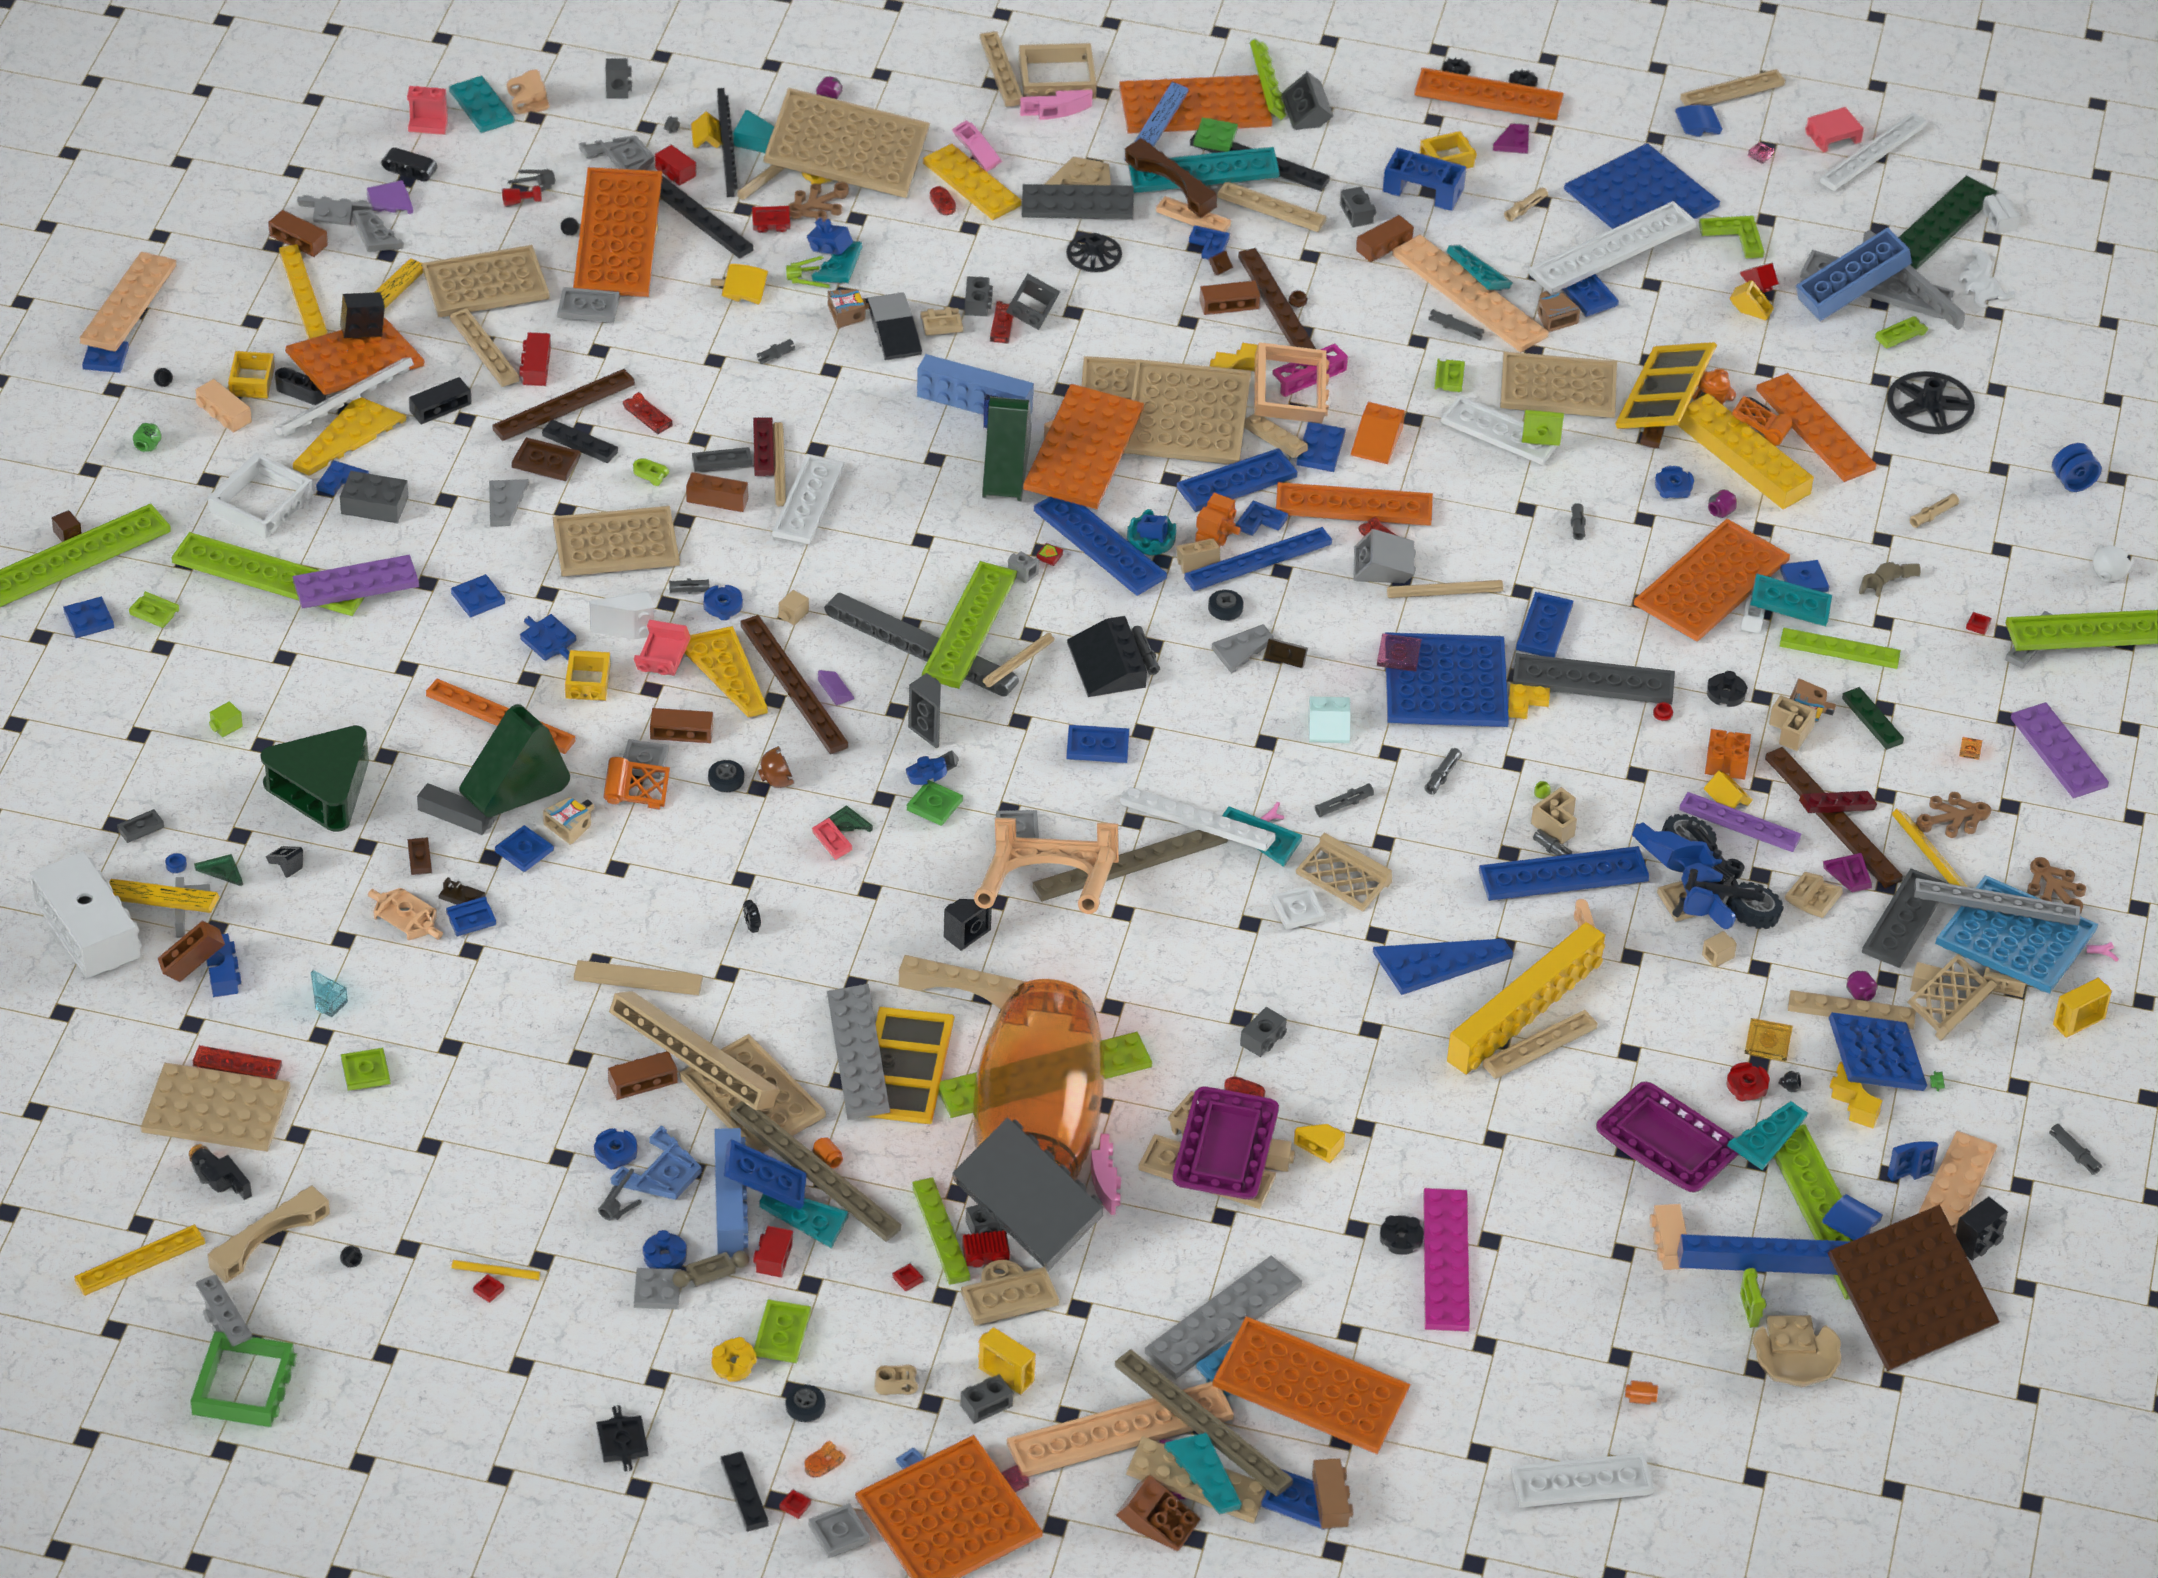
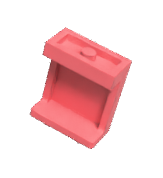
[407,86,448,135]
[1805,107,1864,153]
[634,620,691,676]

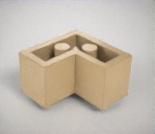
[1769,695,1817,751]
[1531,787,1577,844]

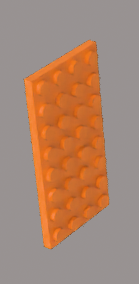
[1119,75,1272,133]
[573,167,662,297]
[1023,384,1144,509]
[1634,519,1790,642]
[1212,1316,1411,1455]

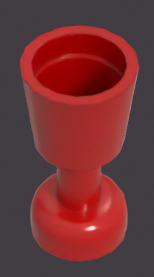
[502,185,542,207]

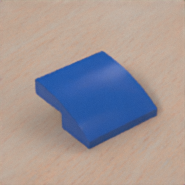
[1675,105,1722,137]
[1887,1141,1938,1182]
[1822,1194,1883,1240]

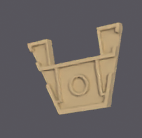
[1045,156,1111,185]

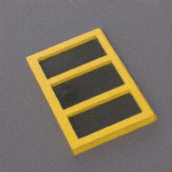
[1615,342,1717,429]
[868,1006,955,1124]

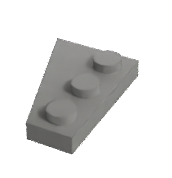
[1212,624,1274,674]

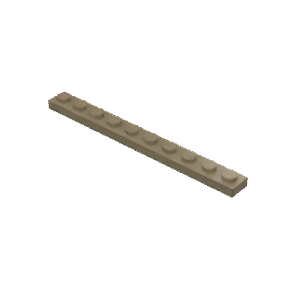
[1033,830,1228,902]
[730,1101,902,1242]
[1115,1349,1293,1497]

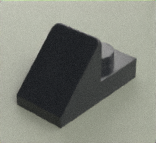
[266,846,303,878]

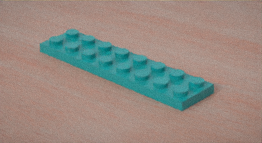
[1128,147,1279,193]

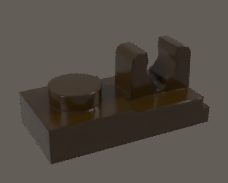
[1264,638,1308,668]
[438,877,485,905]

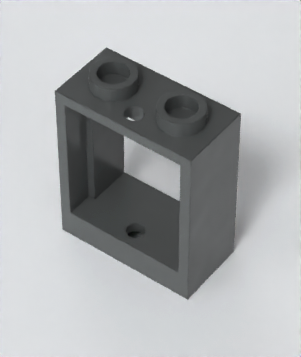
[1006,273,1061,330]

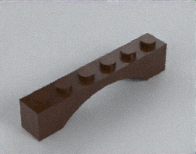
[1125,138,1217,218]

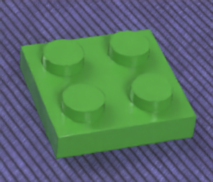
[1194,117,1238,152]
[907,780,963,826]

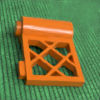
[1732,396,1793,446]
[603,757,670,810]

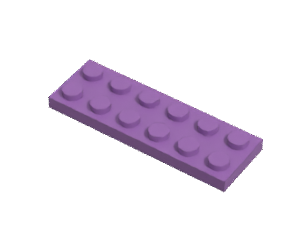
[293,554,419,609]
[2011,702,2109,799]

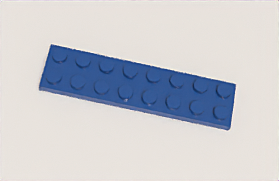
[1034,497,1167,596]
[1479,846,1649,901]

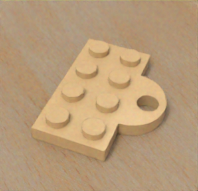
[961,1260,1059,1326]

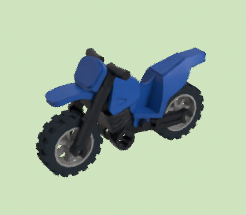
[1632,814,1784,929]

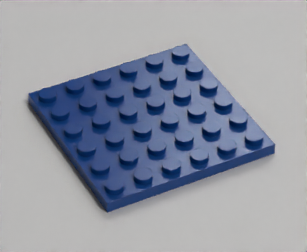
[1564,143,1720,229]
[1384,632,1509,727]

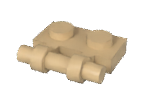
[920,307,963,336]

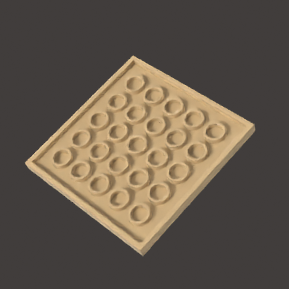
[1124,359,1251,464]

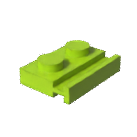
[1434,359,1465,392]
[129,591,179,628]

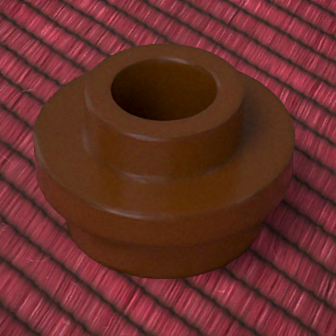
[1289,290,1307,307]

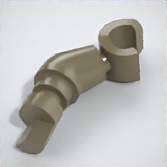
[1859,562,1921,597]

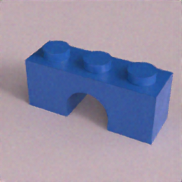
[206,933,241,997]

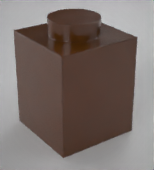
[51,510,82,542]

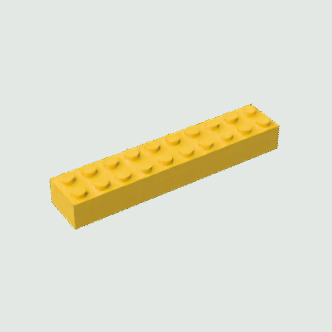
[1447,922,1605,1075]

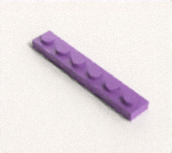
[1679,792,1801,852]

